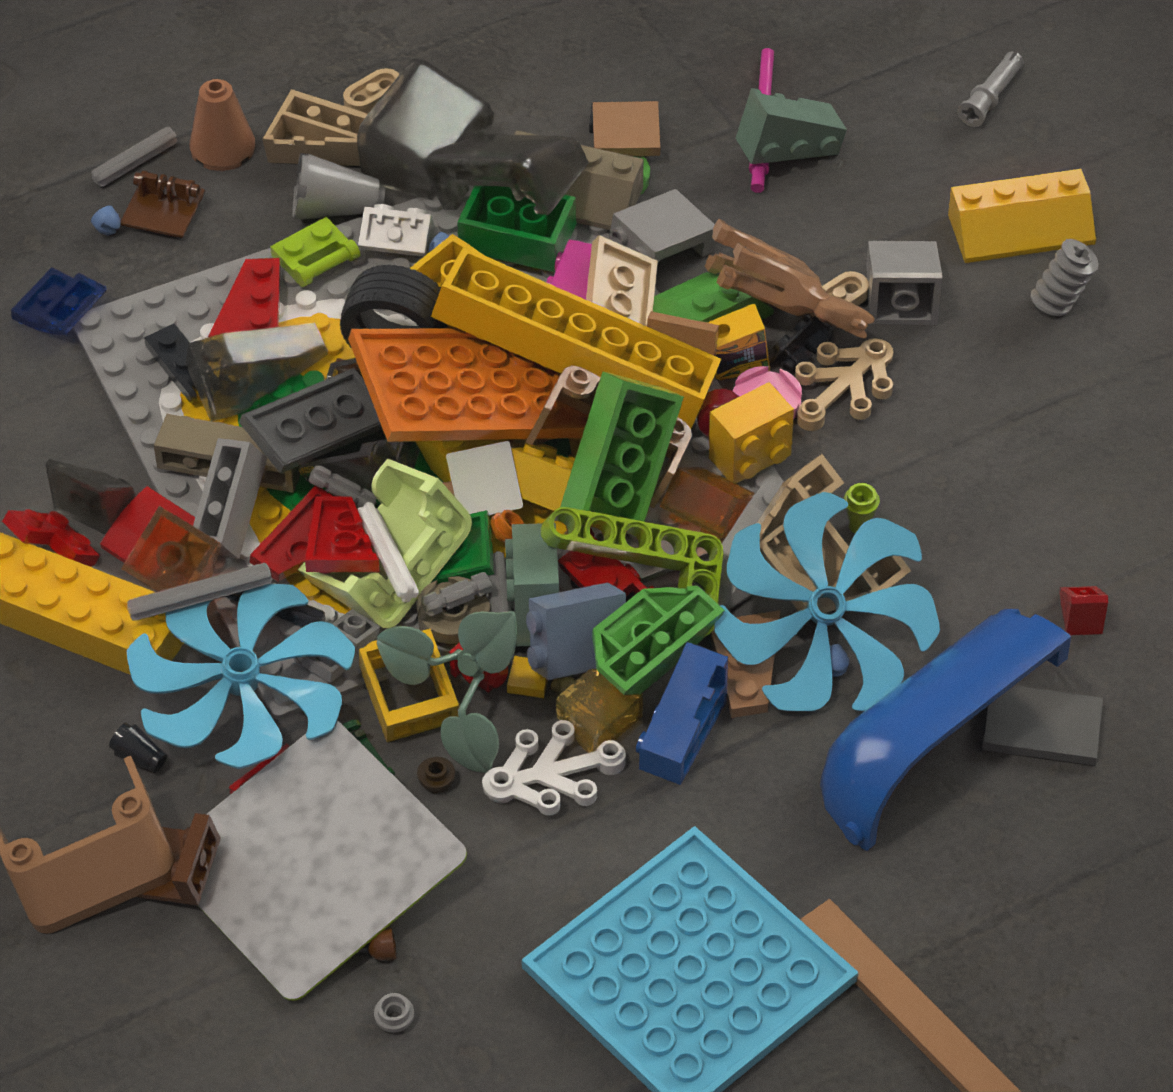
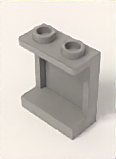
[609,189,715,265]

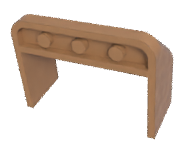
[526,366,692,509]
[0,756,176,934]

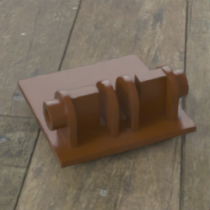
[121,170,206,238]

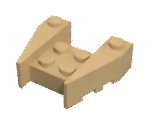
[757,454,911,614]

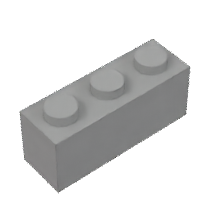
[189,438,267,559]

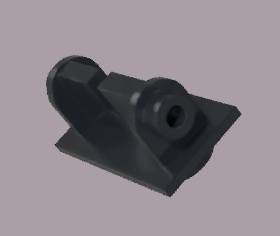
[769,314,834,373]

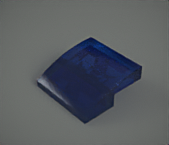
[11,267,107,335]

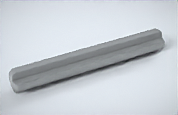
[127,563,272,621]

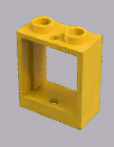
[359,629,459,742]

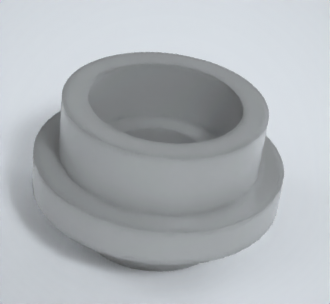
[374,993,414,1032]

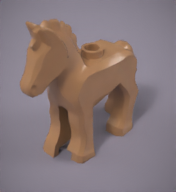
[705,219,875,339]

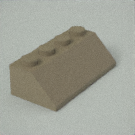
[500,130,644,230]

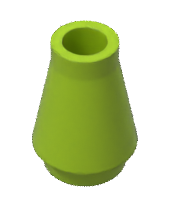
[844,483,880,534]

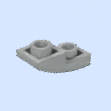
[302,609,380,683]

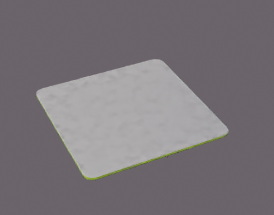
[197,721,467,1001]

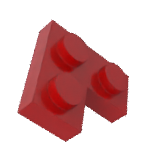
[2,509,100,567]

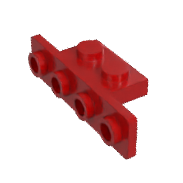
[558,525,654,596]

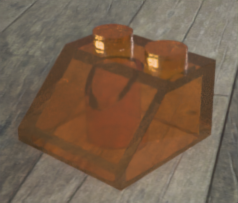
[660,467,755,540]
[121,506,222,592]

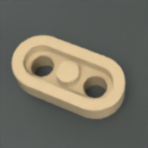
[343,68,402,114]
[810,271,869,322]

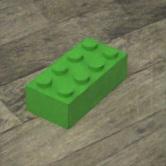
[560,371,684,522]

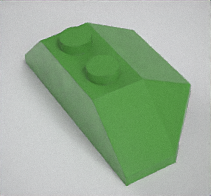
[653,272,774,323]
[592,586,725,695]

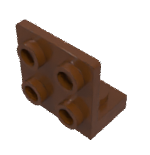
[136,813,221,906]

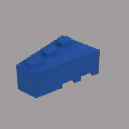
[636,642,728,785]

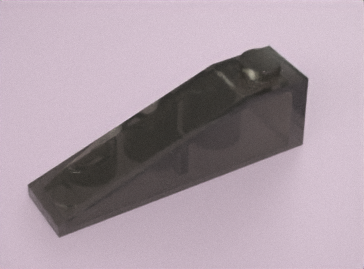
[185,323,328,422]

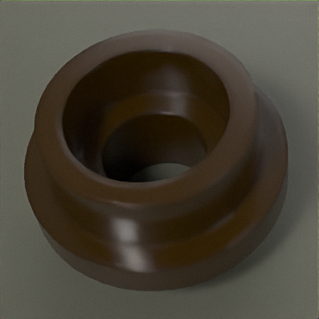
[417,757,455,793]

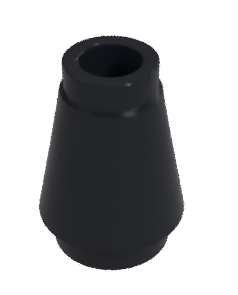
[109,723,167,773]

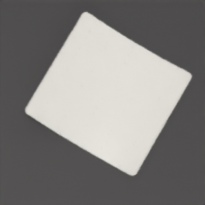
[446,441,523,515]

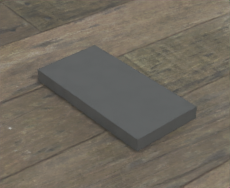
[239,368,382,474]

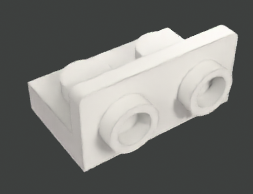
[358,204,435,257]

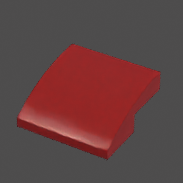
[100,486,195,583]

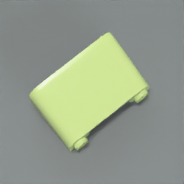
[298,458,472,628]

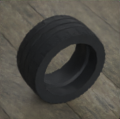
[340,264,448,348]

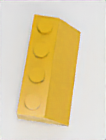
[948,169,1096,263]

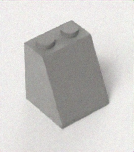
[866,241,942,325]

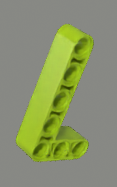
[540,507,723,639]

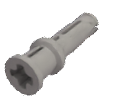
[957,51,1024,127]

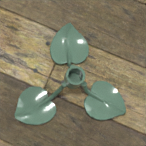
[377,611,517,773]

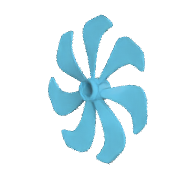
[714,492,940,711]
[127,584,355,769]

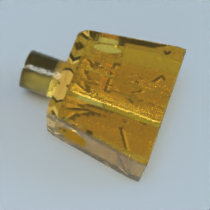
[551,668,643,753]

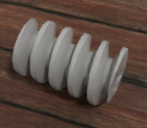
[1030,239,1099,316]

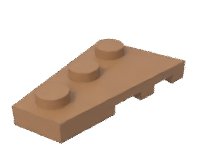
[709,610,781,718]

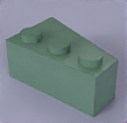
[735,88,847,164]
[505,523,559,647]

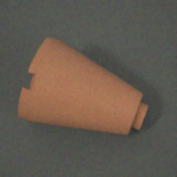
[189,79,256,171]

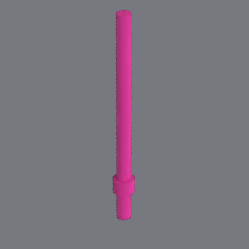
[749,48,774,193]

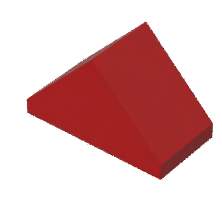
[1060,586,1108,635]

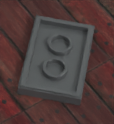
[982,685,1103,766]

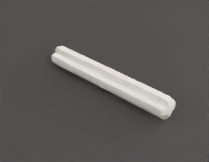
[358,502,419,603]

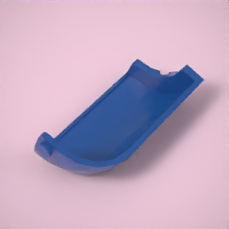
[820,609,1071,851]

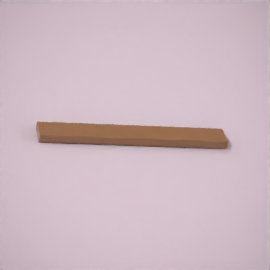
[800,899,1021,1092]

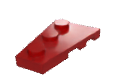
[208,258,281,345]
[305,496,380,574]

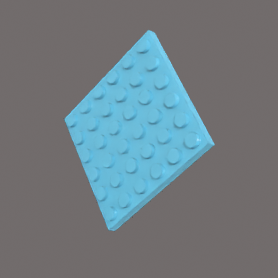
[522,826,859,1092]

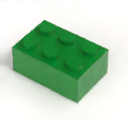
[457,175,576,272]

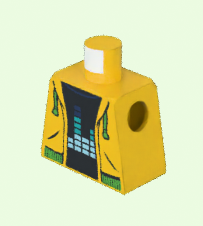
[707,304,770,380]

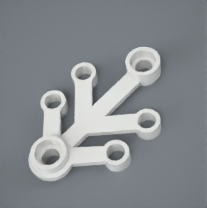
[482,720,626,815]

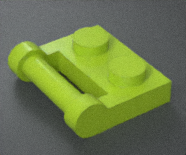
[270,217,361,287]

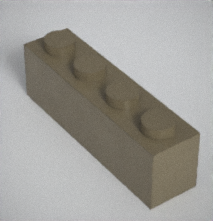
[154,414,305,493]

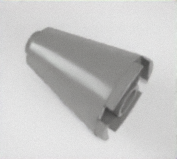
[292,153,385,220]

